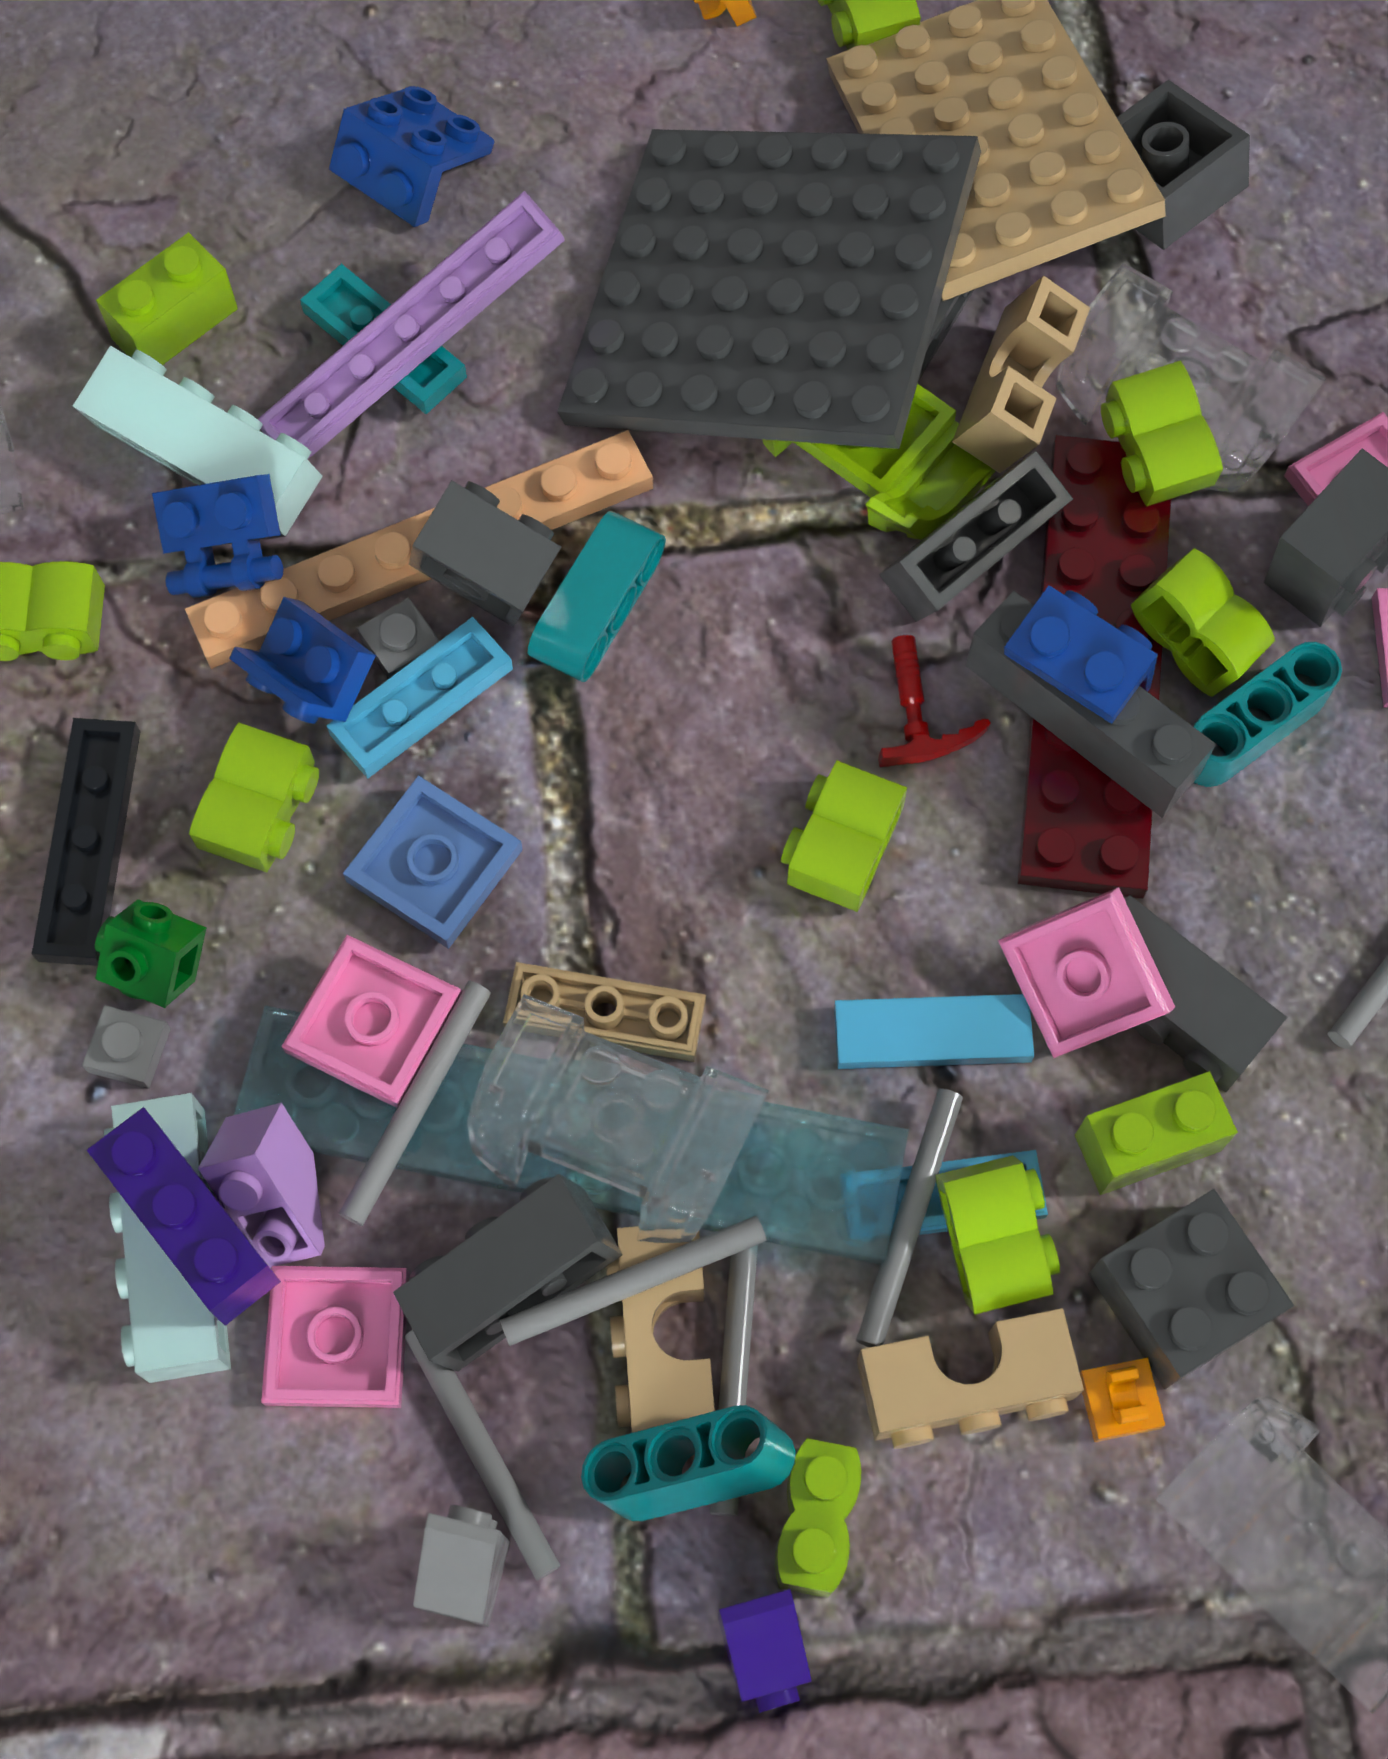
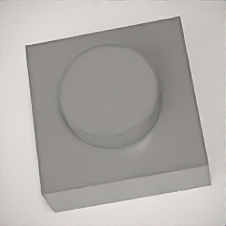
[357,597,440,679]
[82,1005,171,1089]

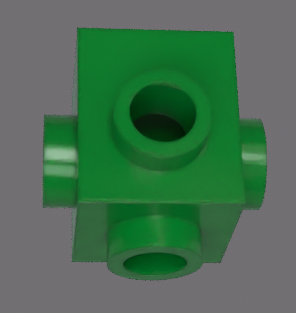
[95,899,207,1008]

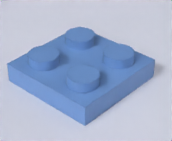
[343,775,523,949]

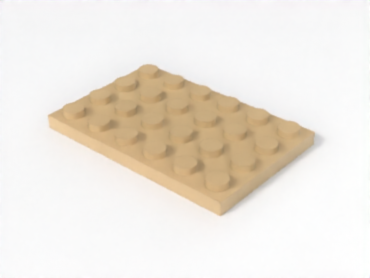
[826,0,1166,301]

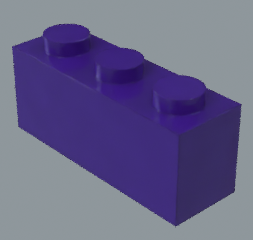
[87,1107,281,1326]

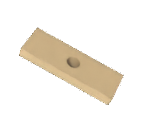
[503,962,706,1062]

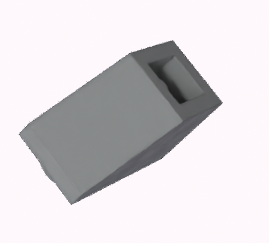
[413,1505,510,1627]

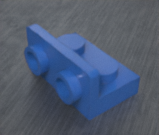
[229,597,376,724]

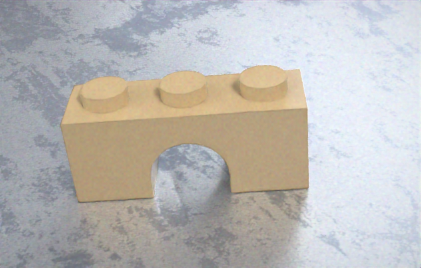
[952,275,1090,473]
[606,1221,715,1433]
[857,1308,1084,1449]

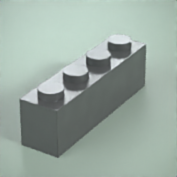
[966,590,1216,818]

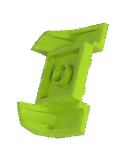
[762,383,996,540]

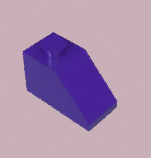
[718,1589,812,1713]

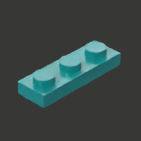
[300,263,467,414]

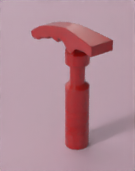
[878,635,991,768]

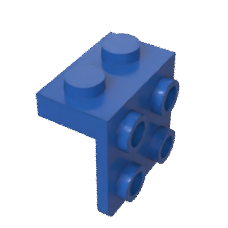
[329,86,495,227]
[1004,585,1158,724]

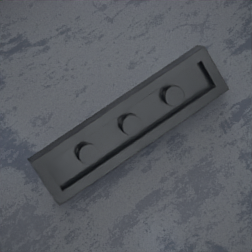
[32,718,141,966]

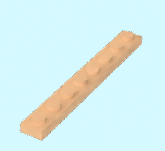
[185,430,653,669]

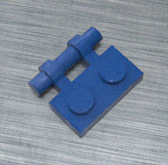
[152,474,284,598]

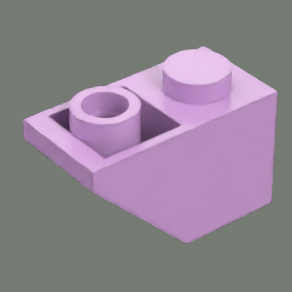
[198,1102,325,1267]

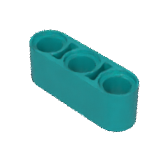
[528,511,666,682]
[1193,642,1342,787]
[581,1405,796,1521]

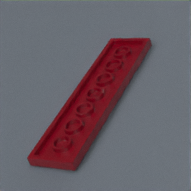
[1017,435,1171,899]

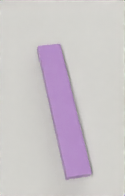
[258,191,565,460]

